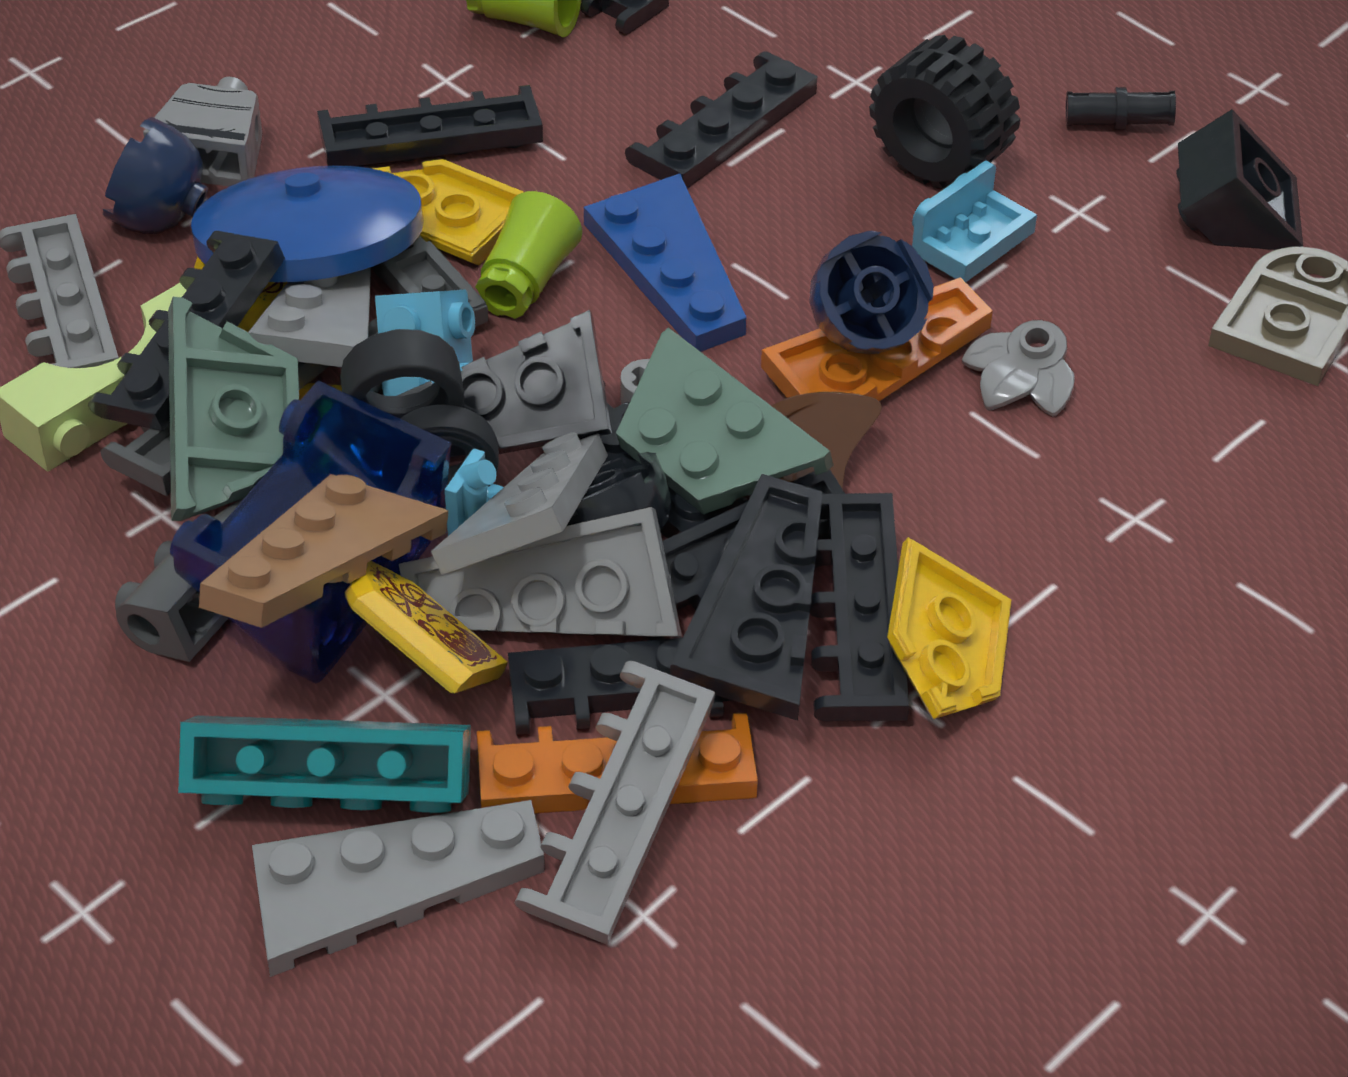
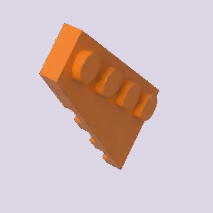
[761,277,993,401]

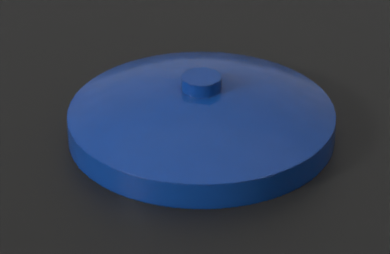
[191,166,423,282]

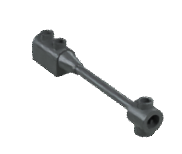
[115,318,382,662]

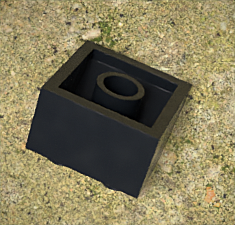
[1176,109,1303,250]

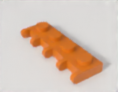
[477,713,758,814]

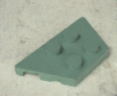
[168,296,302,521]
[616,327,834,514]

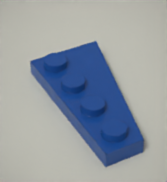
[584,174,747,352]

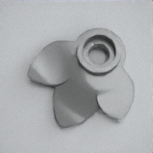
[962,320,1075,417]

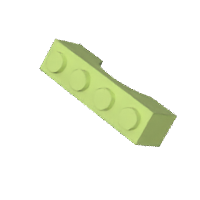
[0,283,186,472]

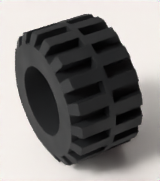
[869,35,1021,189]

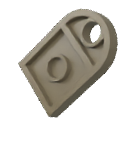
[1208,247,1348,386]

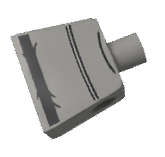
[143,77,262,187]

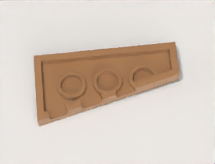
[199,474,449,628]

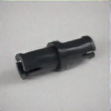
[1065,87,1176,130]

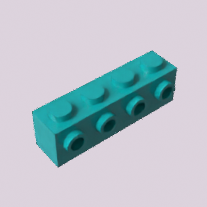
[178,715,471,813]

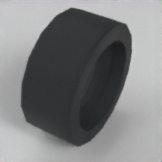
[340,329,465,442]

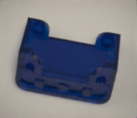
[170,381,451,684]

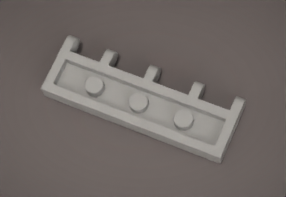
[0,214,119,368]
[514,661,715,945]

